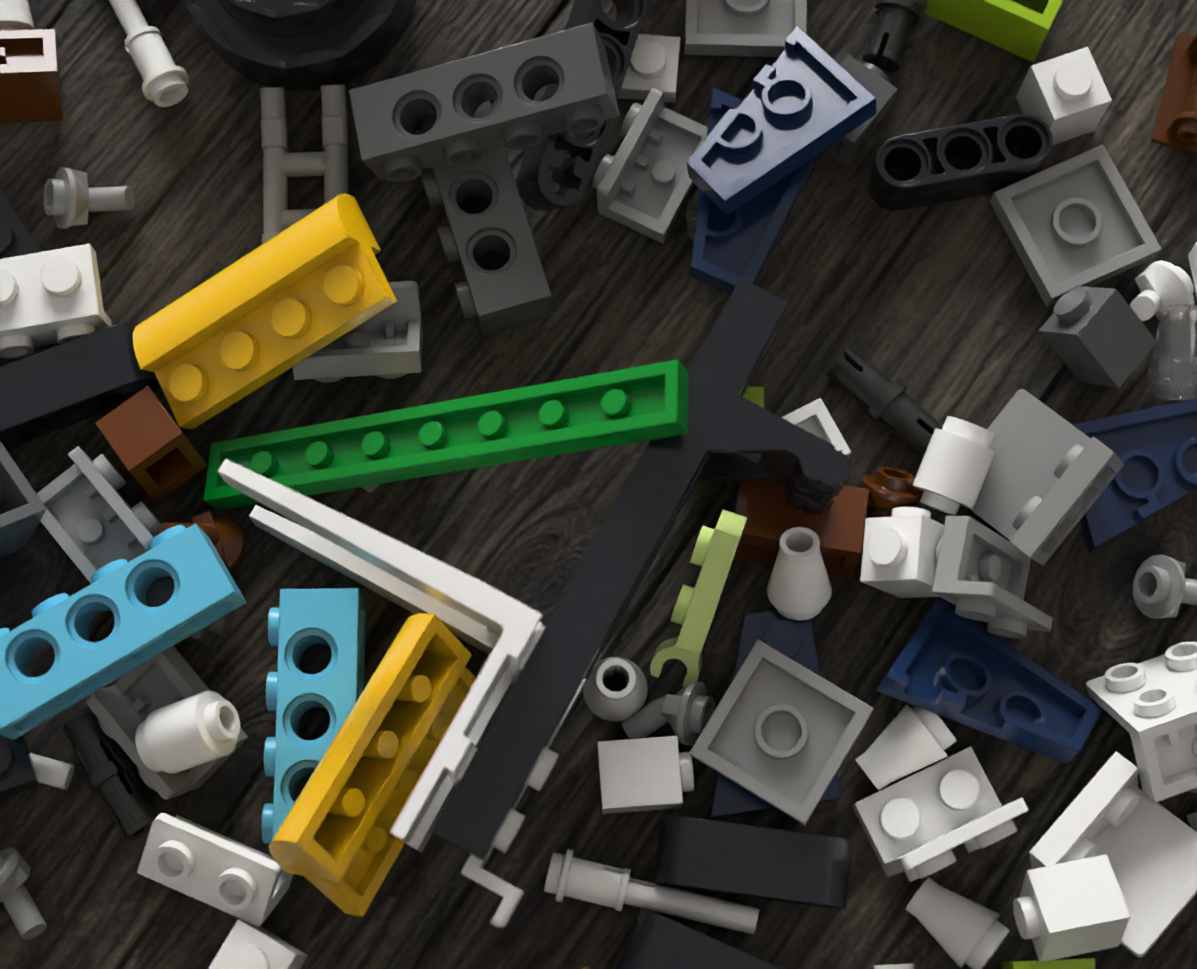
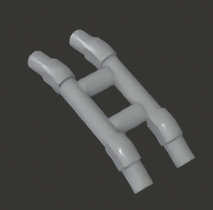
[260,85,349,244]

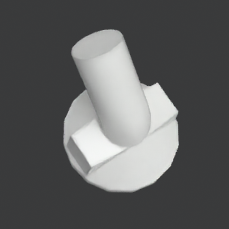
[1130,260,1194,324]

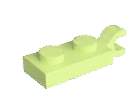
[650,509,747,687]

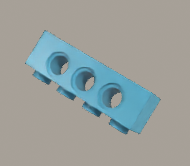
[0,523,247,740]
[262,588,366,844]

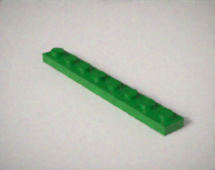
[203,359,689,510]

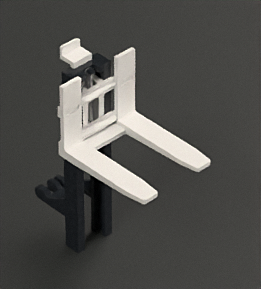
[218,278,852,928]

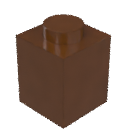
[95,386,208,503]

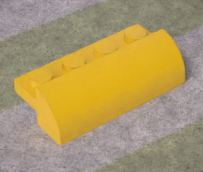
[133,193,397,430]
[269,613,477,917]

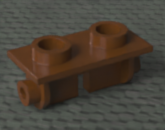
[1151,32,1197,154]

